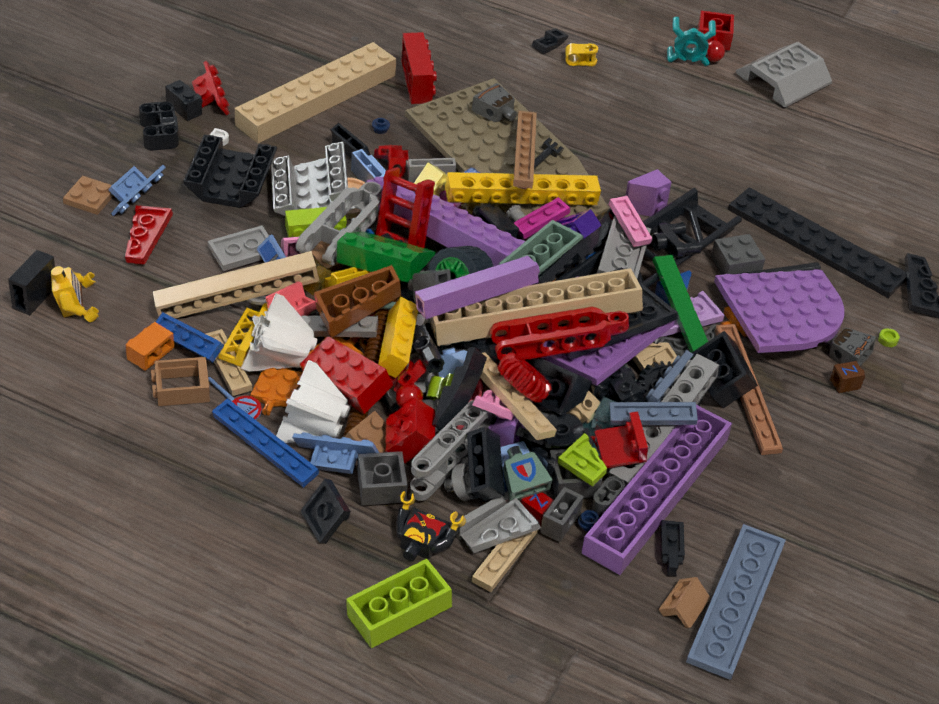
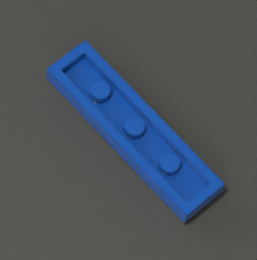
[156,312,224,363]

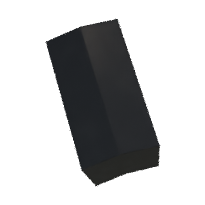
[330,123,370,159]

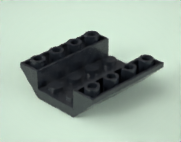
[183,134,277,208]

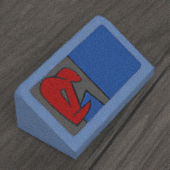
[257,235,286,263]

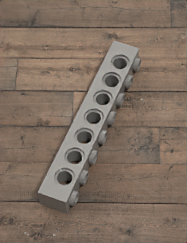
[607,354,719,488]

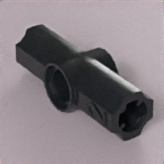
[413,325,445,373]

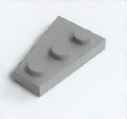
[461,498,541,553]

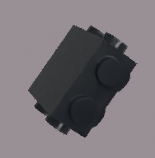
[609,365,648,402]

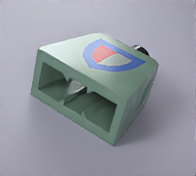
[503,446,552,501]

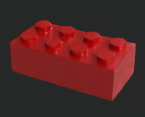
[401,32,437,104]
[300,336,393,414]

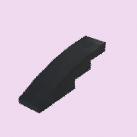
[432,347,487,431]

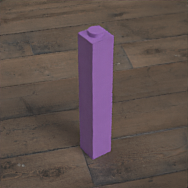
[415,256,540,319]

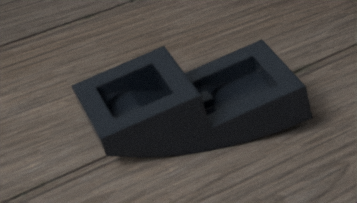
[532,28,568,54]

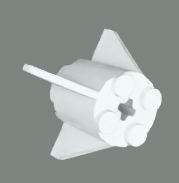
[241,293,317,371]
[276,360,351,443]

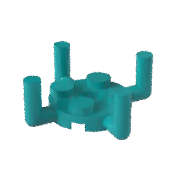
[667,17,716,66]

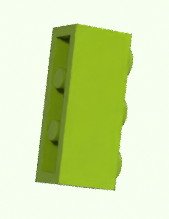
[285,207,347,238]

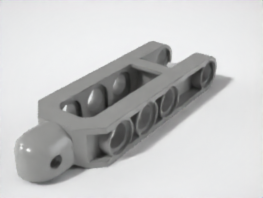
[296,182,381,266]
[409,400,497,501]

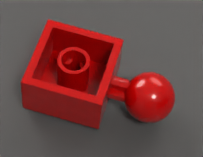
[698,10,734,62]
[386,383,435,463]

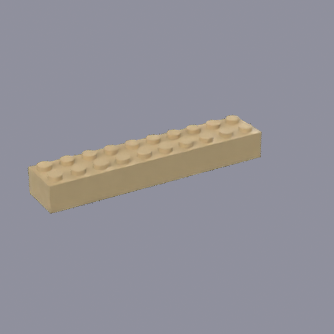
[235,42,396,143]
[430,268,643,346]

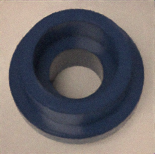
[372,118,390,134]
[578,510,600,531]

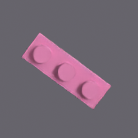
[609,196,652,247]

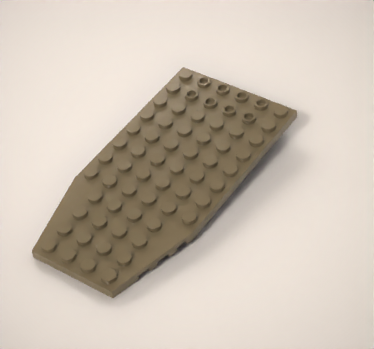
[405,78,609,219]

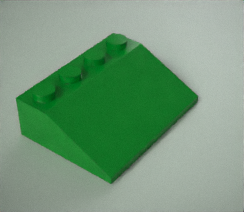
[337,231,435,282]

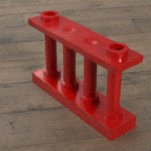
[375,167,435,248]

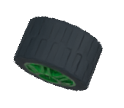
[428,245,494,280]

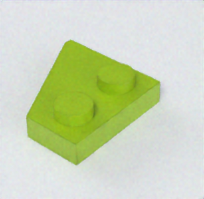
[558,433,607,487]

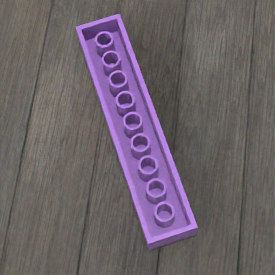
[366,176,525,266]
[582,405,732,575]

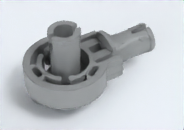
[444,457,478,501]

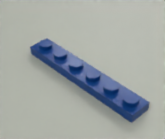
[212,398,319,488]

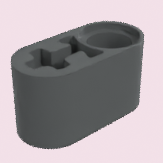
[591,476,625,518]

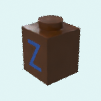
[830,361,865,393]

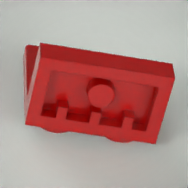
[595,411,648,468]

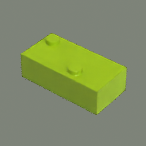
[346,559,452,648]

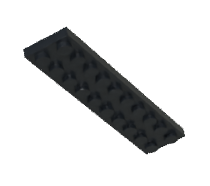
[728,187,907,299]

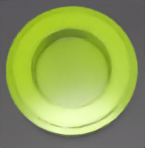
[878,328,900,347]

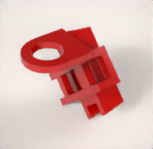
[373,145,409,178]
[389,359,426,392]

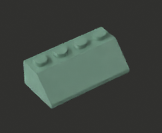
[499,220,583,275]

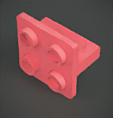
[266,281,317,316]

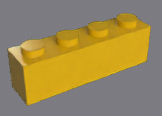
[378,297,418,378]

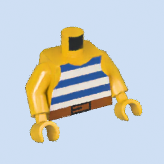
[51,266,99,322]

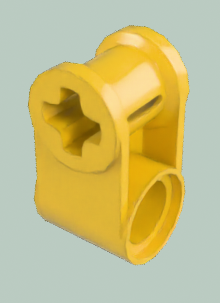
[565,43,598,66]

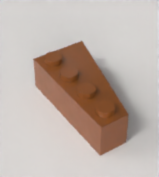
[314,265,401,338]

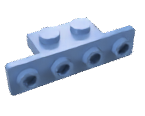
[108,165,166,216]
[292,432,379,474]

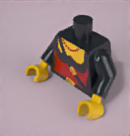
[396,491,466,561]

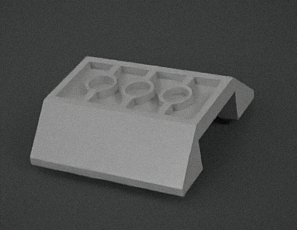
[736,42,832,107]
[271,141,348,216]

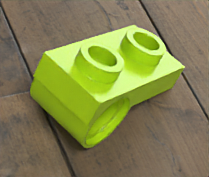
[426,373,454,401]

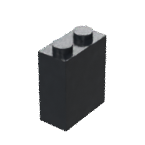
[8,250,55,316]

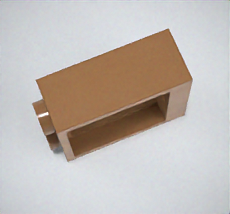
[151,357,210,406]

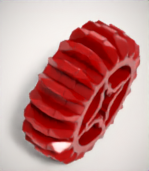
[498,353,552,403]

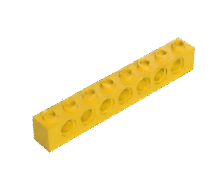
[445,172,601,205]

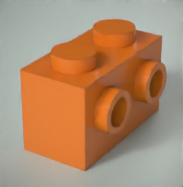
[125,322,174,371]

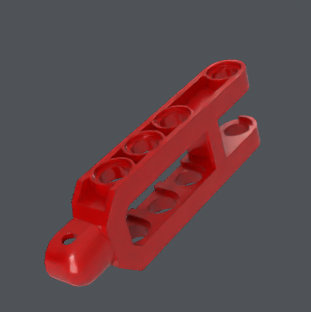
[490,306,629,360]

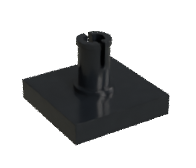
[301,479,351,544]

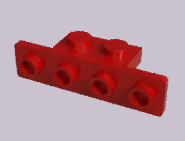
[192,61,230,115]

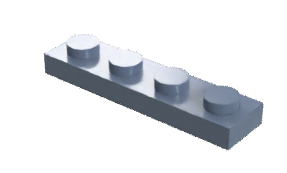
[645,350,694,402]
[609,402,698,425]

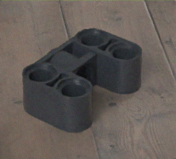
[139,101,179,151]

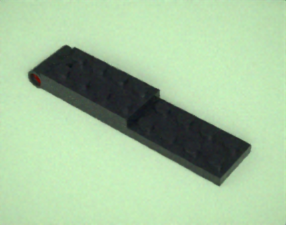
[532,209,615,285]

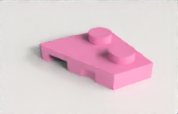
[473,390,514,420]

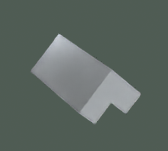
[406,158,456,183]

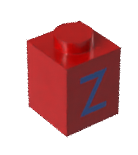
[520,492,554,527]

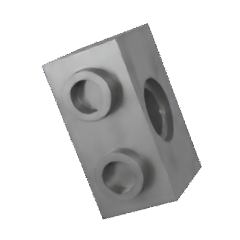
[540,487,584,542]

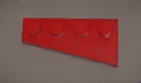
[125,205,173,264]

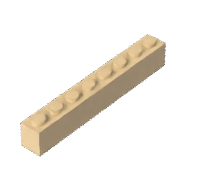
[153,251,319,318]

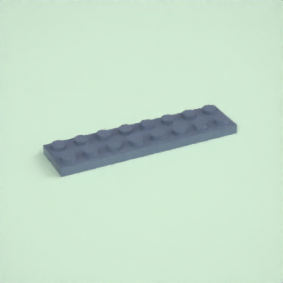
[686,524,786,680]

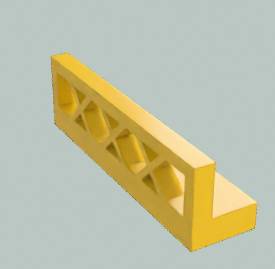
[218,303,268,367]

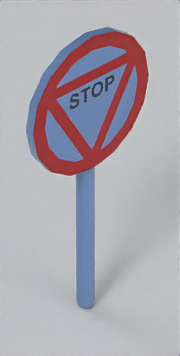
[208,377,262,420]

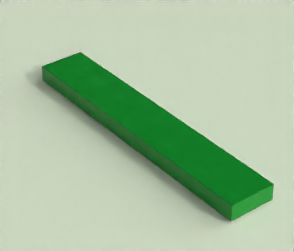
[653,255,708,358]

